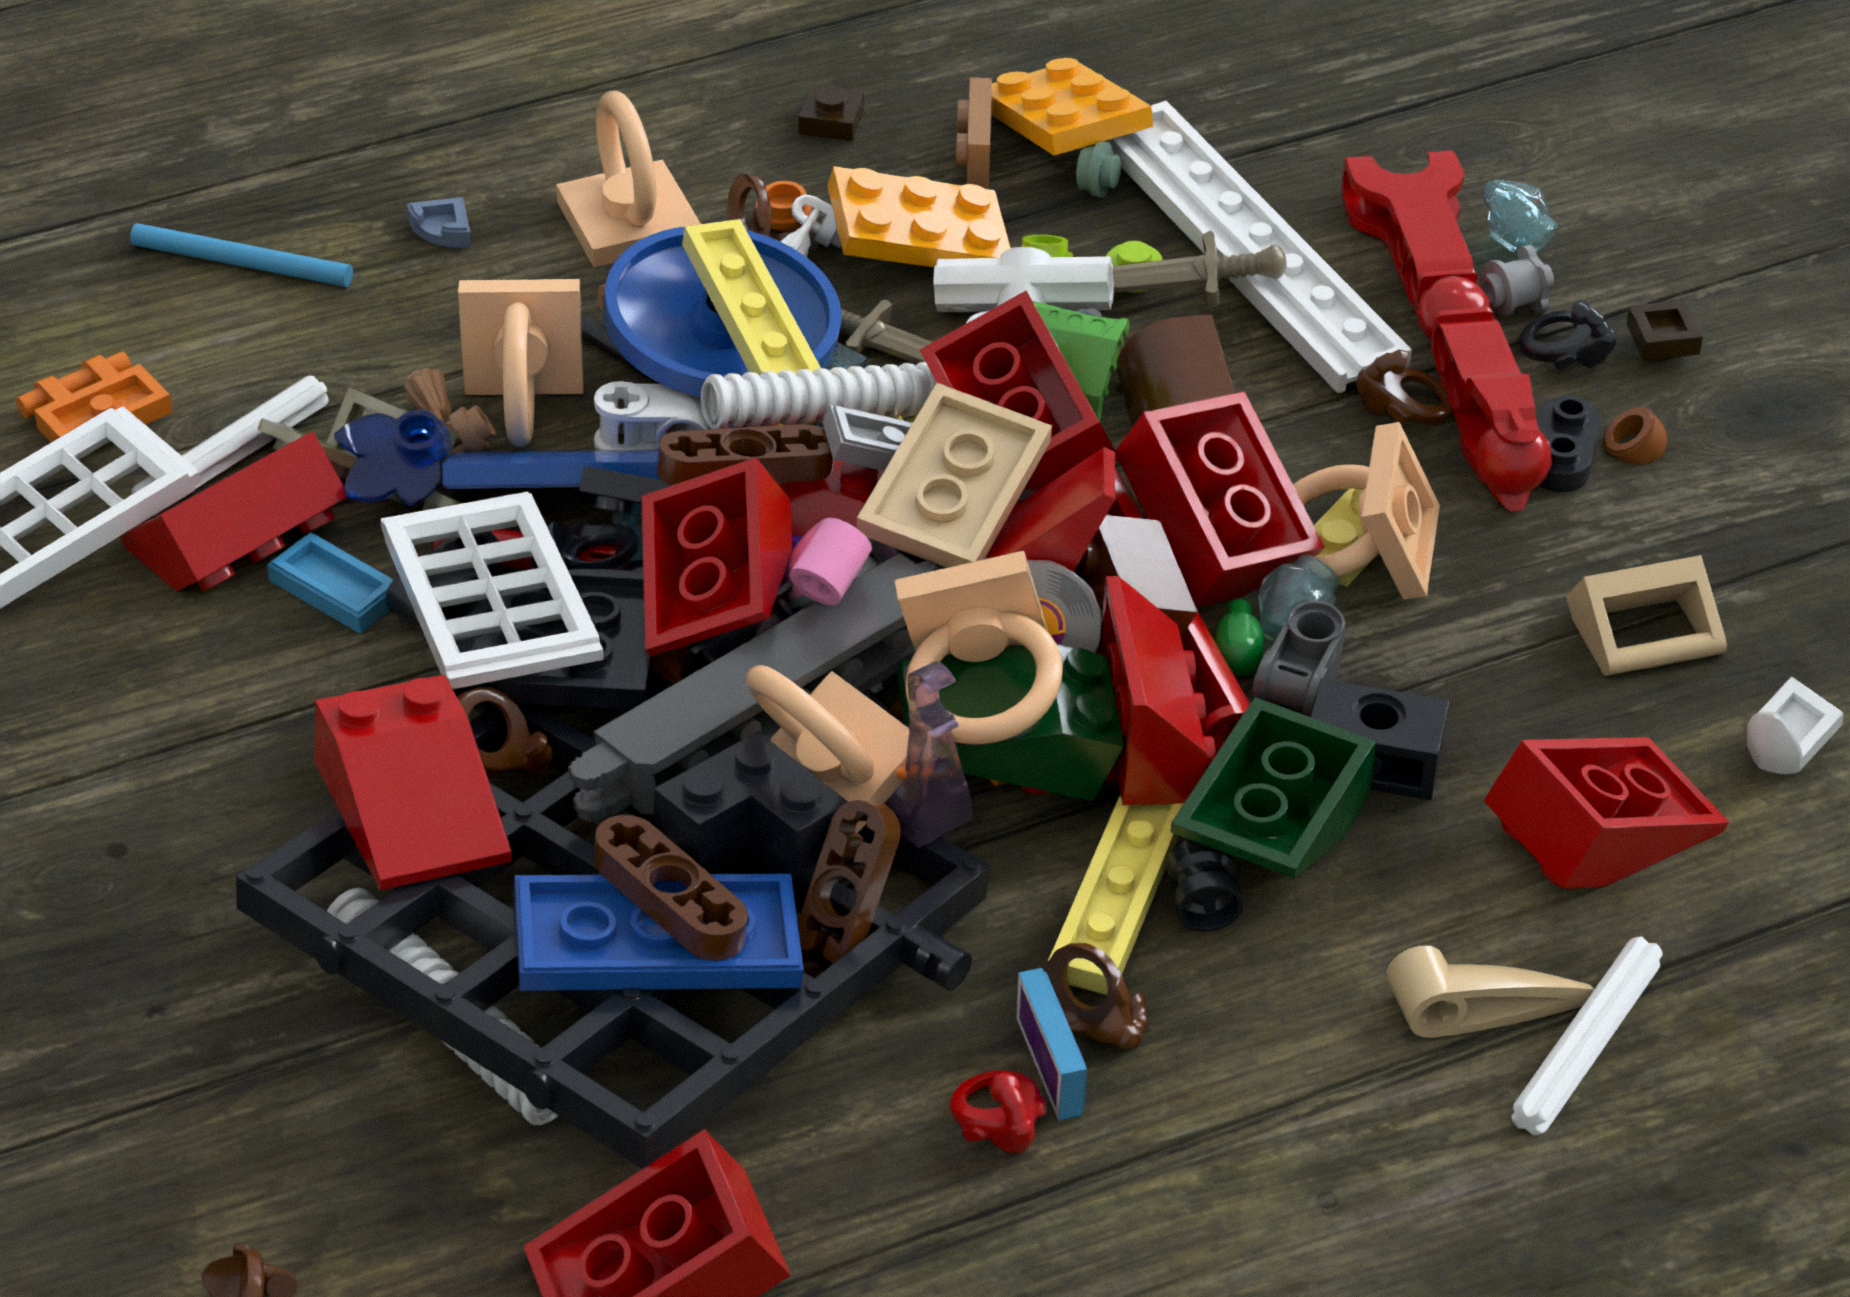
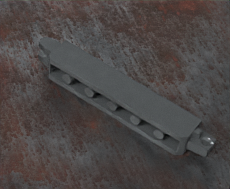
[568,553,946,823]

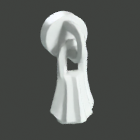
[780,194,841,257]

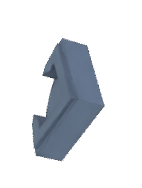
[407,197,471,248]

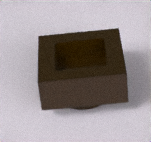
[799,84,864,141]
[1626,300,1703,361]

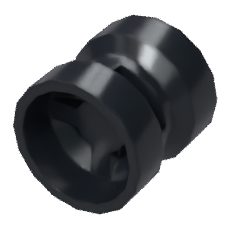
[1166,839,1244,932]

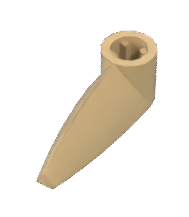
[1386,945,1594,1038]

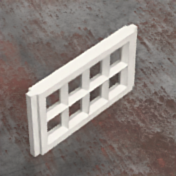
[0,406,203,608]
[381,492,604,689]

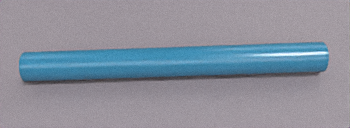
[130,223,353,287]

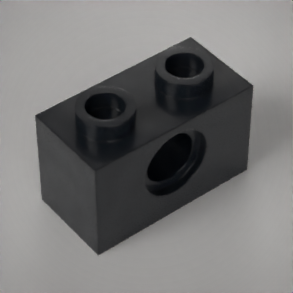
[1311,678,1449,800]

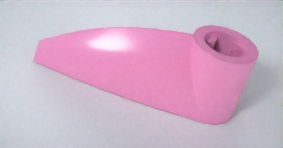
[781,518,872,606]

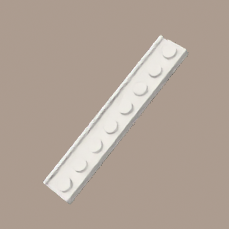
[1103,101,1412,393]

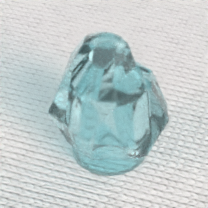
[1481,179,1560,254]
[1259,555,1340,641]

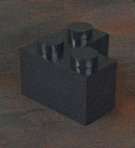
[654,731,848,892]

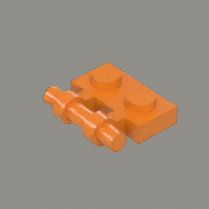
[16,351,173,443]

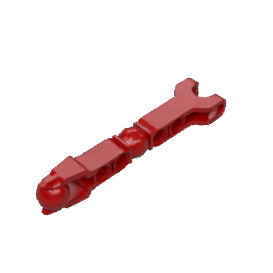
[1341,150,1552,511]

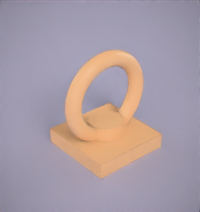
[556,91,701,268]
[458,279,584,448]
[1283,422,1440,600]
[895,551,1063,745]
[745,665,931,833]

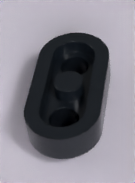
[1537,395,1600,492]

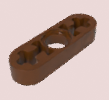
[656,424,834,485]
[797,800,900,978]
[594,815,748,961]

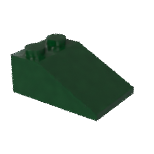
[897,644,1124,801]
[1170,697,1376,879]

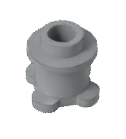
[1478,245,1554,317]

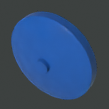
[602,226,841,397]

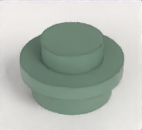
[1076,141,1121,198]

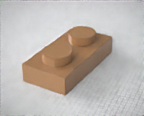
[956,78,992,189]

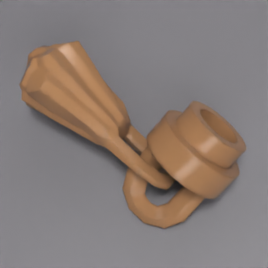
[404,368,496,454]

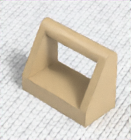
[1566,555,1727,676]

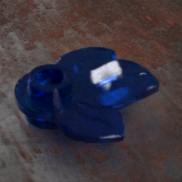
[334,410,450,506]

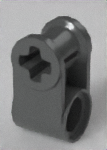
[1251,601,1345,717]

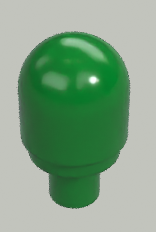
[1213,599,1264,678]

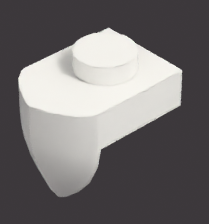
[1747,676,1844,774]

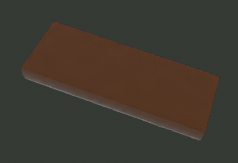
[1116,314,1235,427]

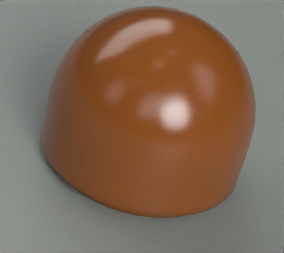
[1603,407,1667,464]

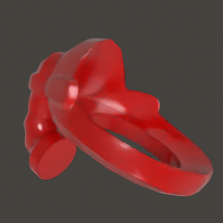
[949,1070,1047,1154]

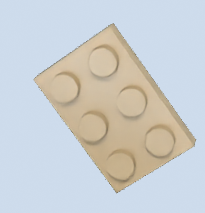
[857,383,1052,568]

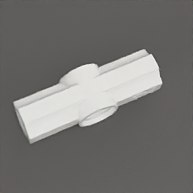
[933,247,1114,312]

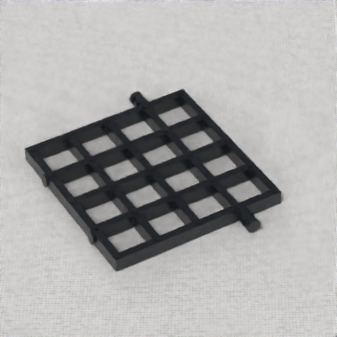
[236,672,991,1169]

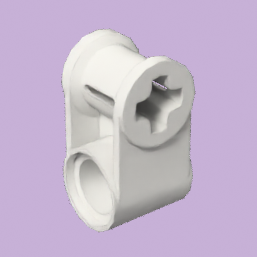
[594,381,709,450]

